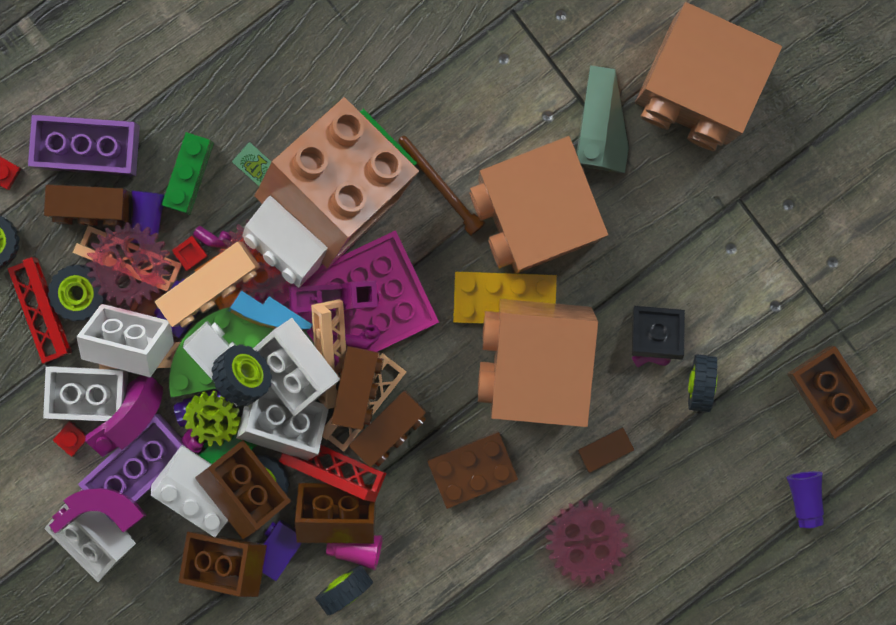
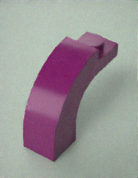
[289,281,378,313]
[85,375,163,457]
[49,488,147,533]

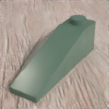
[576,65,629,173]

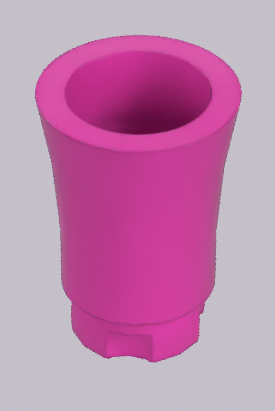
[326,535,383,571]

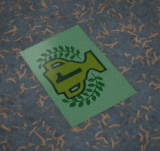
[232,142,271,186]

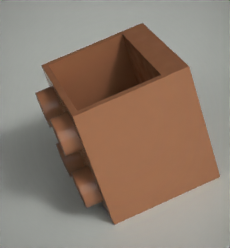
[635,2,782,151]
[255,97,419,269]
[469,136,608,274]
[478,299,598,427]

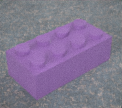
[28,115,140,176]
[78,414,184,522]

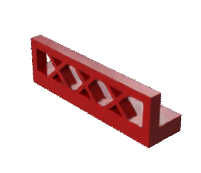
[7,257,72,364]
[279,444,387,502]

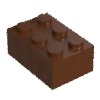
[44,185,132,227]
[331,346,384,430]
[787,346,878,439]
[348,390,426,468]
[427,431,518,509]
[195,440,291,539]
[295,483,376,544]
[178,532,267,597]

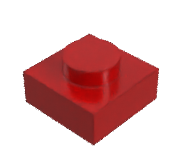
[0,156,22,190]
[172,236,208,271]
[53,421,87,457]

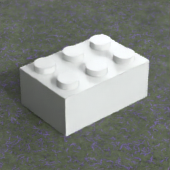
[77,304,174,377]
[253,318,341,416]
[43,366,128,421]
[236,387,328,461]

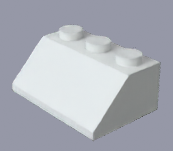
[242,196,328,288]
[183,321,238,406]
[151,445,228,537]
[44,489,136,582]

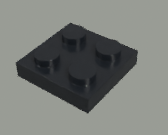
[632,306,685,360]

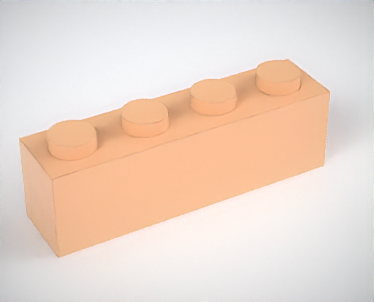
[154,241,260,328]

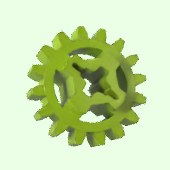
[183,391,241,446]

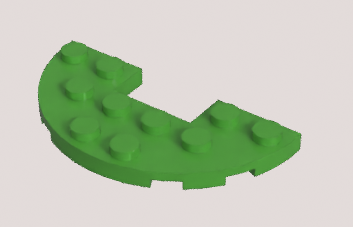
[169,307,314,398]

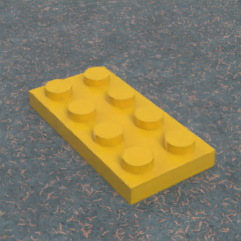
[453,272,557,323]

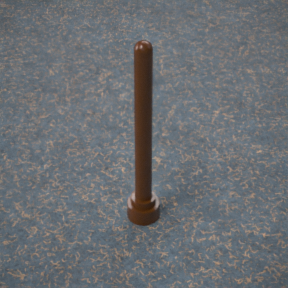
[398,136,486,236]

